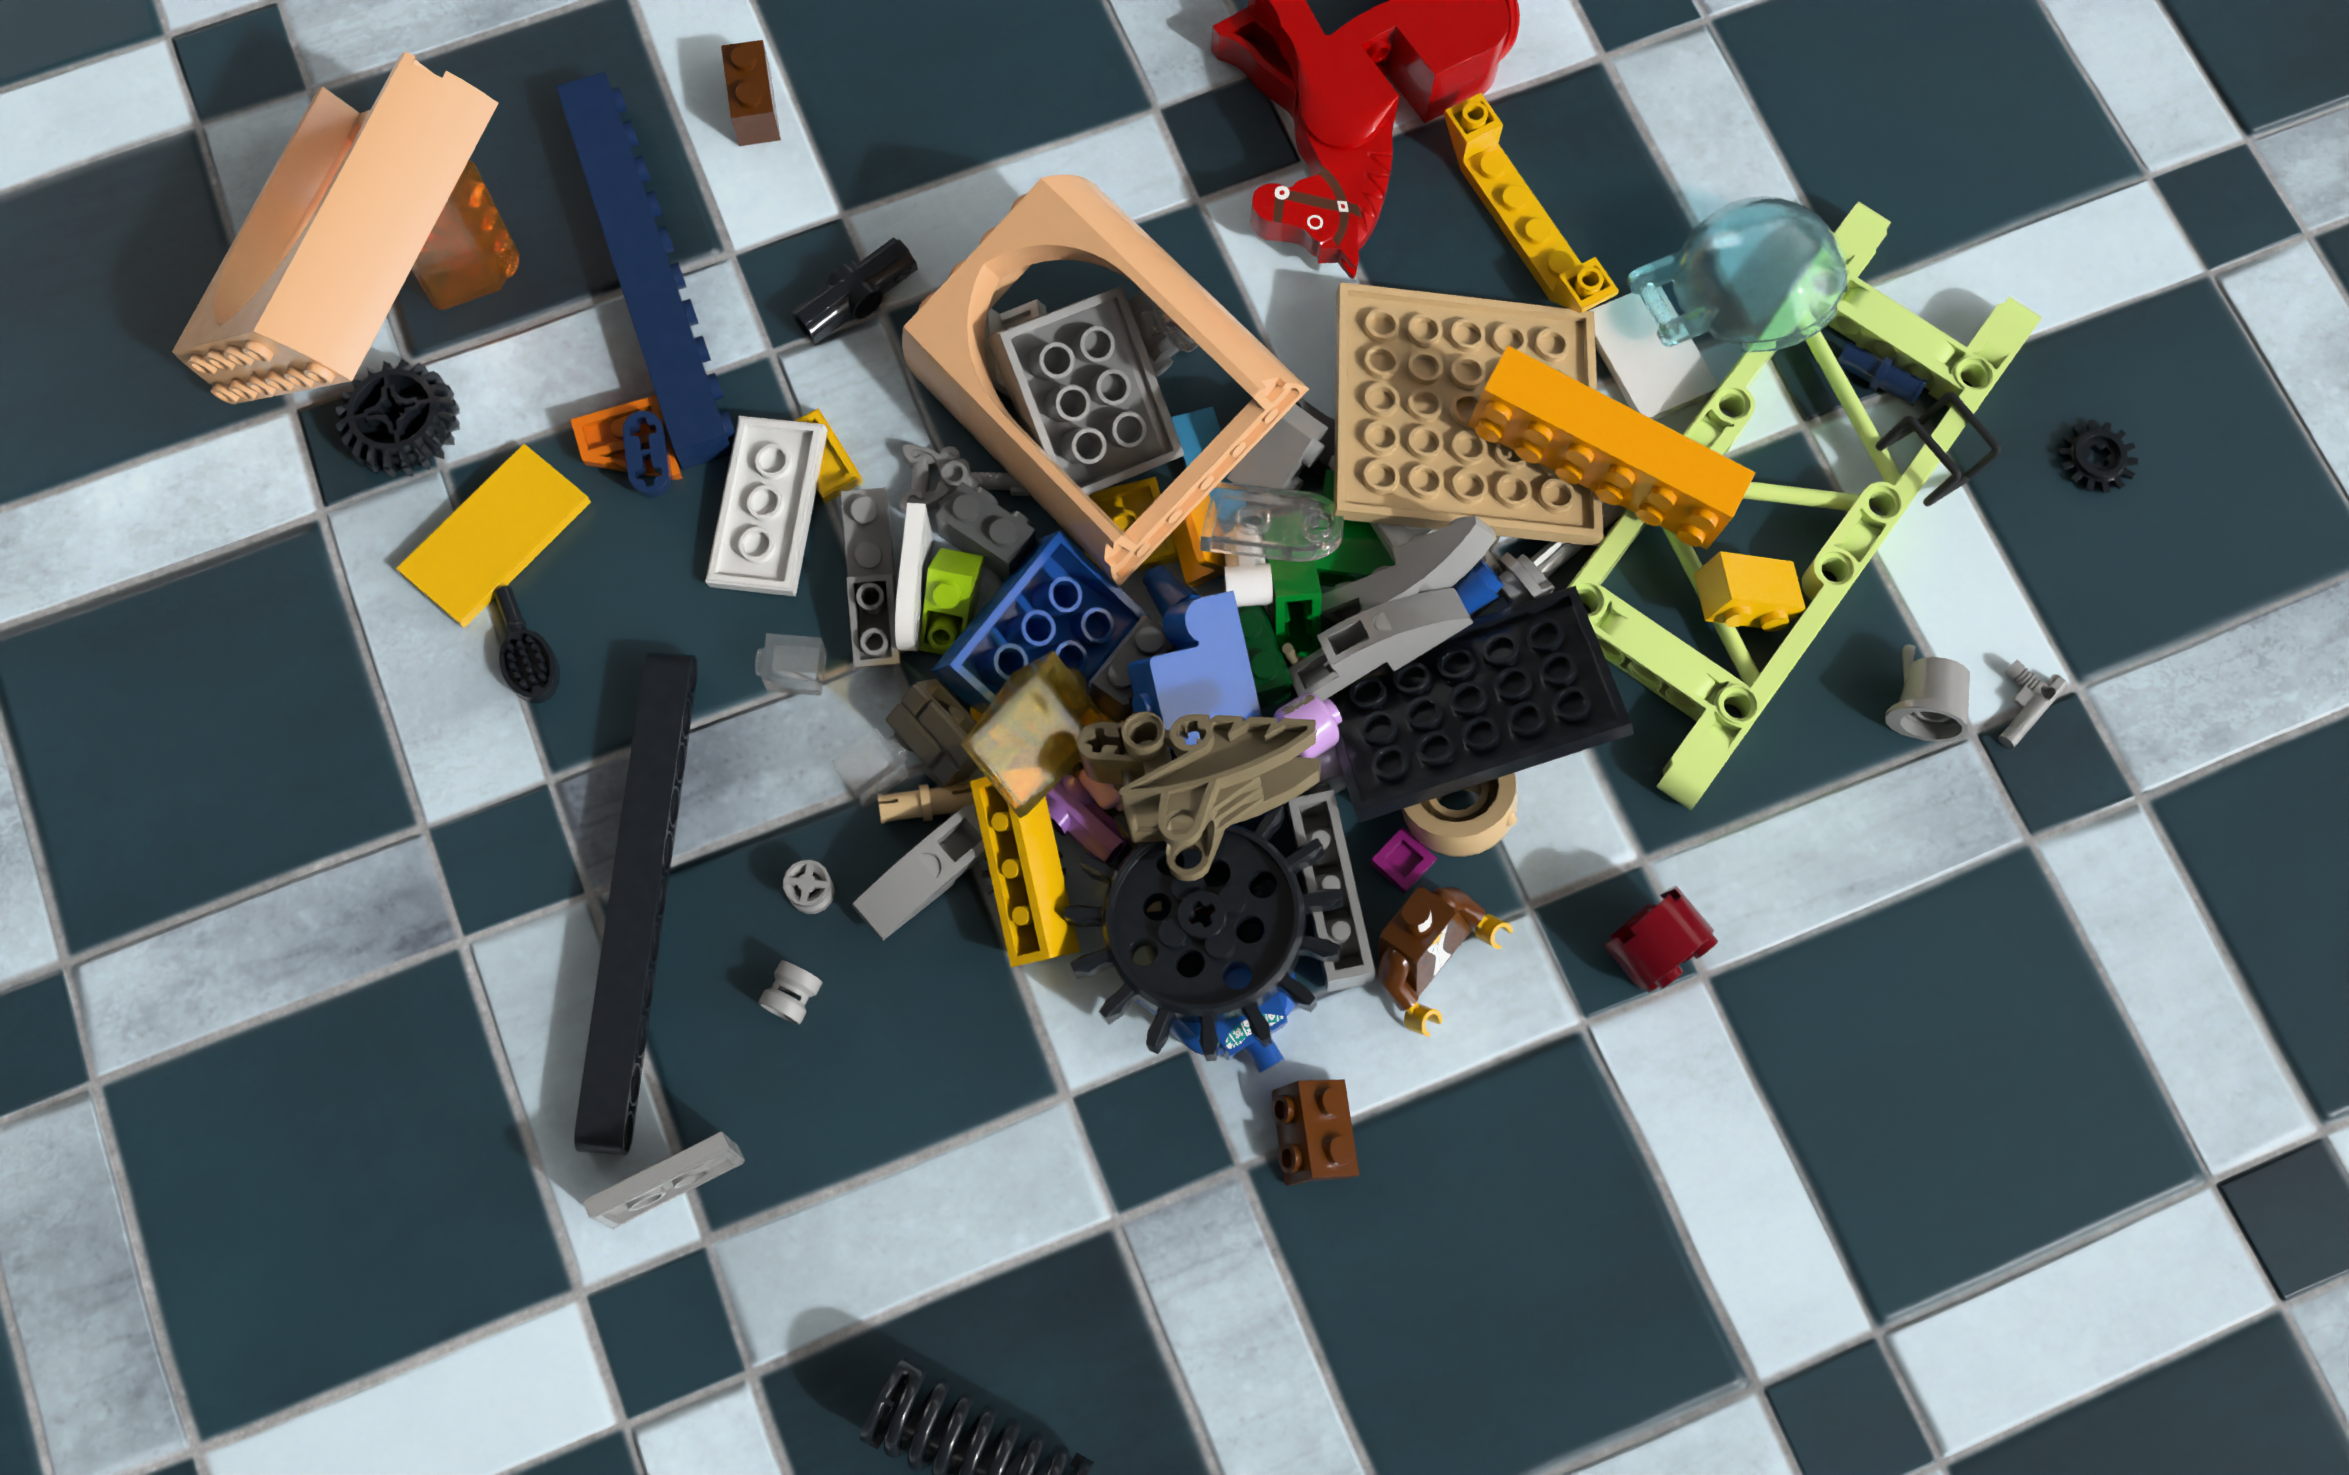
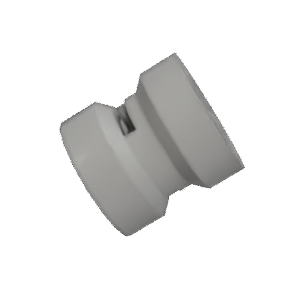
[757,960,823,1025]

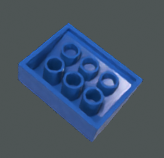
[931,530,1152,758]

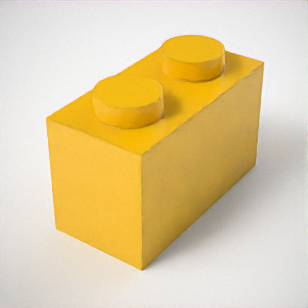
[1694,551,1806,632]

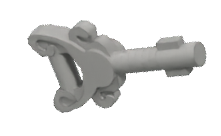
[899,444,1029,514]

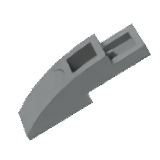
[840,487,900,668]
[1321,515,1496,624]
[1288,588,1473,701]
[852,803,986,941]

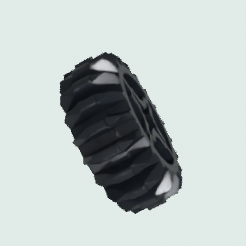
[335,359,460,478]

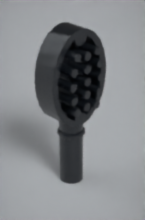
[494,586,560,703]

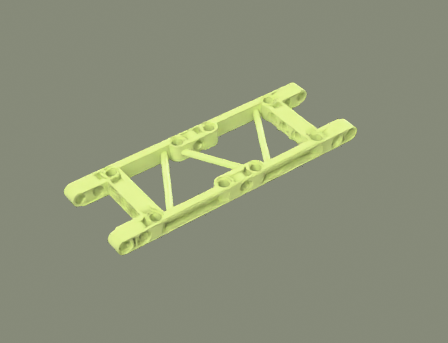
[1566,201,2042,811]

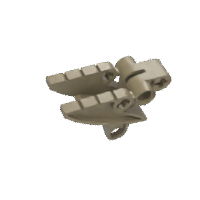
[1077,711,1321,881]

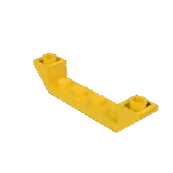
[1444,93,1619,313]

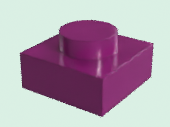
[1370,827,1437,895]

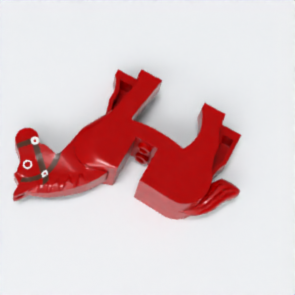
[1211,0,1520,279]

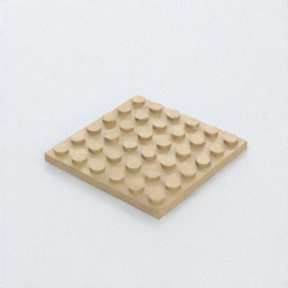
[1333,282,1603,546]

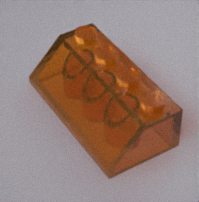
[411,160,520,310]

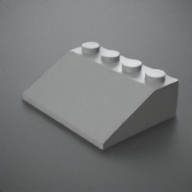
[987,286,1184,495]

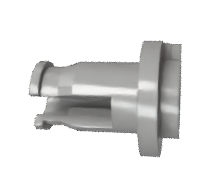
[1470,552,1555,620]

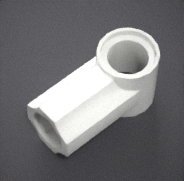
[1224,528,1273,607]

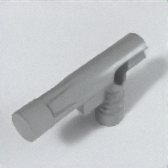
[1998,660,2068,749]

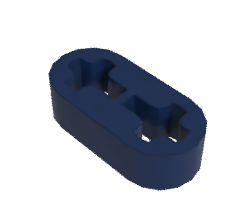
[623,411,672,498]

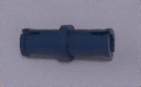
[1838,341,1928,406]

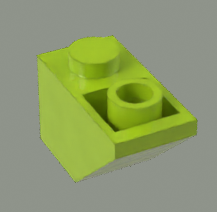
[919,548,984,655]

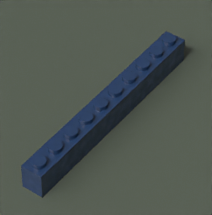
[556,72,735,470]

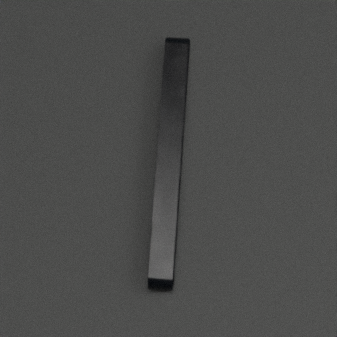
[574,652,698,1155]

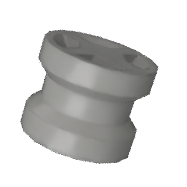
[783,860,835,914]

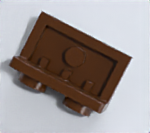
[1272,1079,1359,1186]

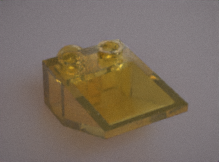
[961,650,1109,818]

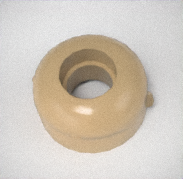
[1402,773,1518,857]

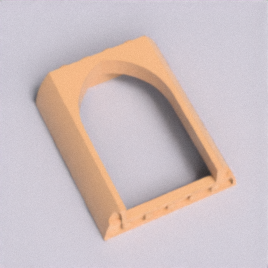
[172,52,498,404]
[902,174,1309,587]

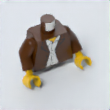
[1376,886,1513,1037]

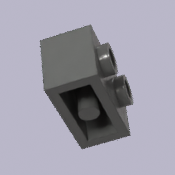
[935,482,1036,580]

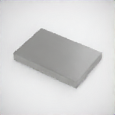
[582,1131,745,1229]

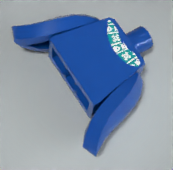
[1135,926,1296,1073]

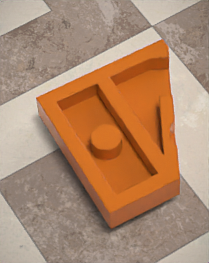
[570,395,683,480]

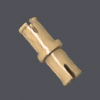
[877,782,973,824]

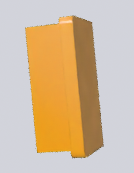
[1171,494,1226,588]

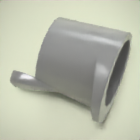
[1885,644,1970,742]

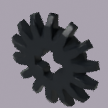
[2058,420,2138,494]

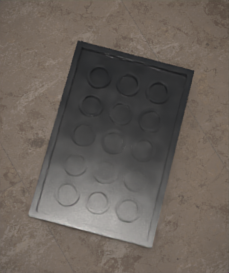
[1327,586,1634,823]

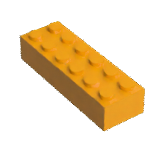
[1467,345,1756,550]

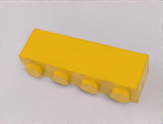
[970,768,1080,967]

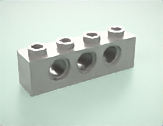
[1288,790,1375,992]

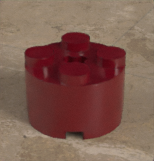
[1602,886,1718,993]

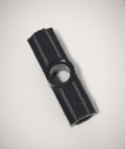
[792,237,918,344]

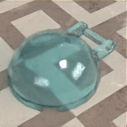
[1626,196,1848,353]

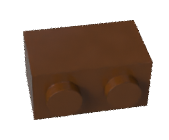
[721,40,781,146]

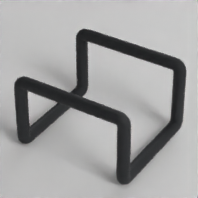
[1875,392,2001,507]

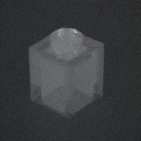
[755,633,827,696]
[832,728,909,809]

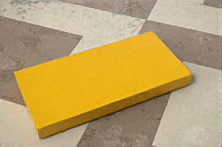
[396,444,591,628]

